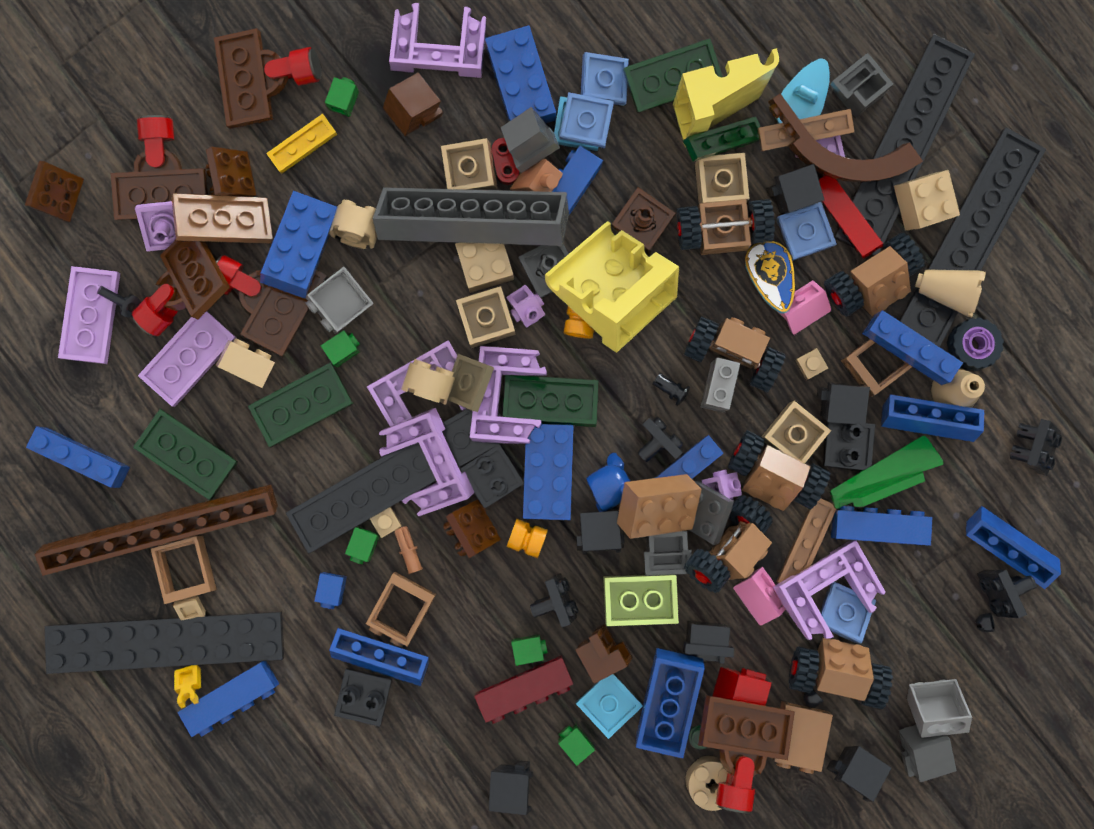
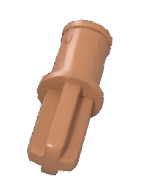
[395,526,423,574]

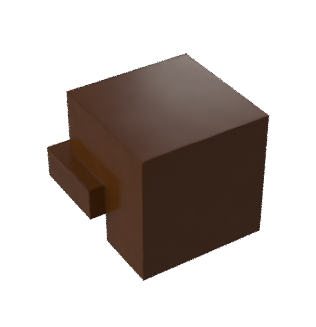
[383,73,443,136]
[576,624,633,684]

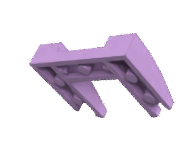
[389,3,486,78]
[367,340,466,426]
[470,346,547,444]
[379,408,475,516]
[773,540,885,640]

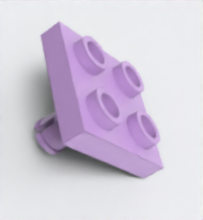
[135,201,176,251]

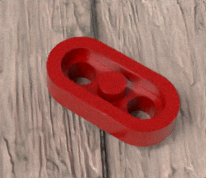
[492,138,519,185]

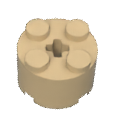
[329,200,377,249]
[401,359,455,405]
[685,756,728,811]

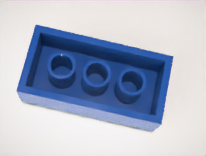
[485,25,556,123]
[260,191,337,299]
[523,424,573,520]
[636,648,705,758]

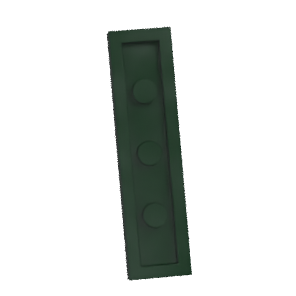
[683,117,761,162]

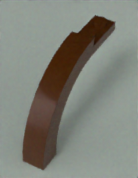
[768,93,923,182]

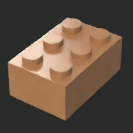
[617,474,702,539]

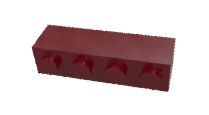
[474,655,573,724]

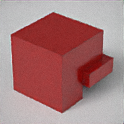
[713,667,771,706]

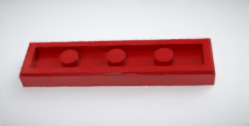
[819,175,883,259]

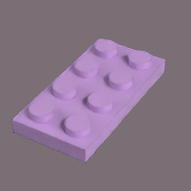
[58,266,120,364]
[138,311,237,407]

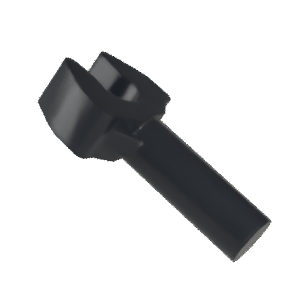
[97,286,141,318]

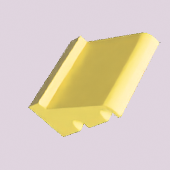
[673,48,779,147]
[545,221,679,353]

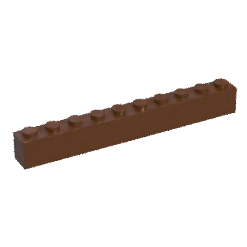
[35,485,278,576]

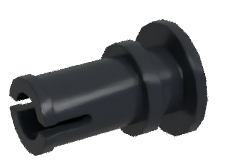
[652,373,690,406]

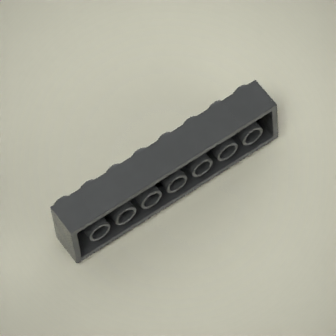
[372,187,569,246]

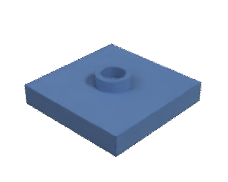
[581,52,629,106]
[559,92,614,148]
[776,202,837,261]
[820,582,876,644]

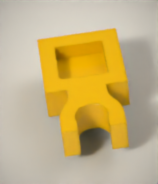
[174,665,201,708]

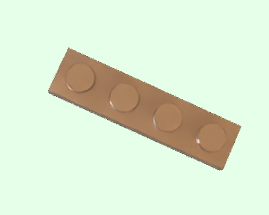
[757,109,854,151]
[776,498,836,583]

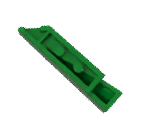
[830,436,943,509]

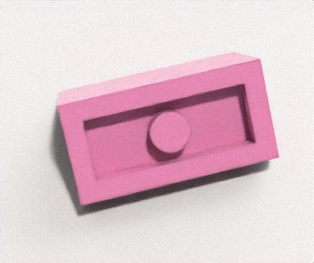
[777,280,831,334]
[733,567,786,625]

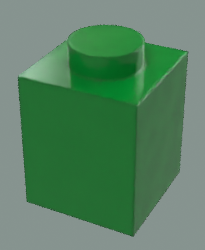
[325,77,359,117]
[321,330,360,367]
[345,527,380,564]
[511,634,548,666]
[558,724,595,766]

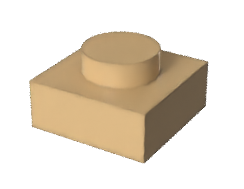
[795,348,828,380]
[370,507,402,538]
[173,595,206,621]

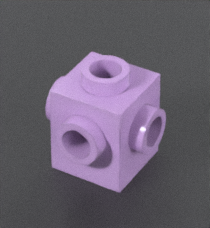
[506,285,545,328]
[702,470,742,501]

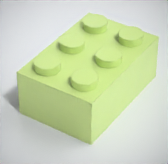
[603,574,679,626]

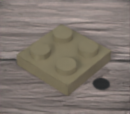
[448,354,494,412]

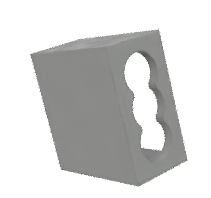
[306,267,374,334]
[700,358,740,413]
[907,679,972,738]

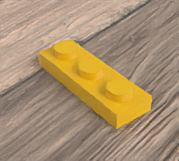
[266,114,337,174]

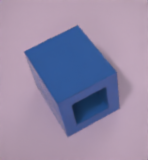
[314,572,347,609]

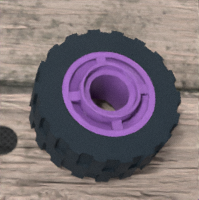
[947,318,1004,371]

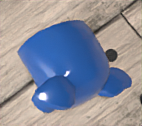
[586,453,630,512]

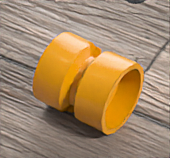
[564,306,594,339]
[507,519,548,558]

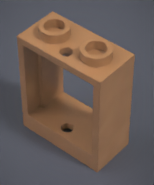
[841,339,912,397]
[151,536,217,604]
[366,572,437,647]

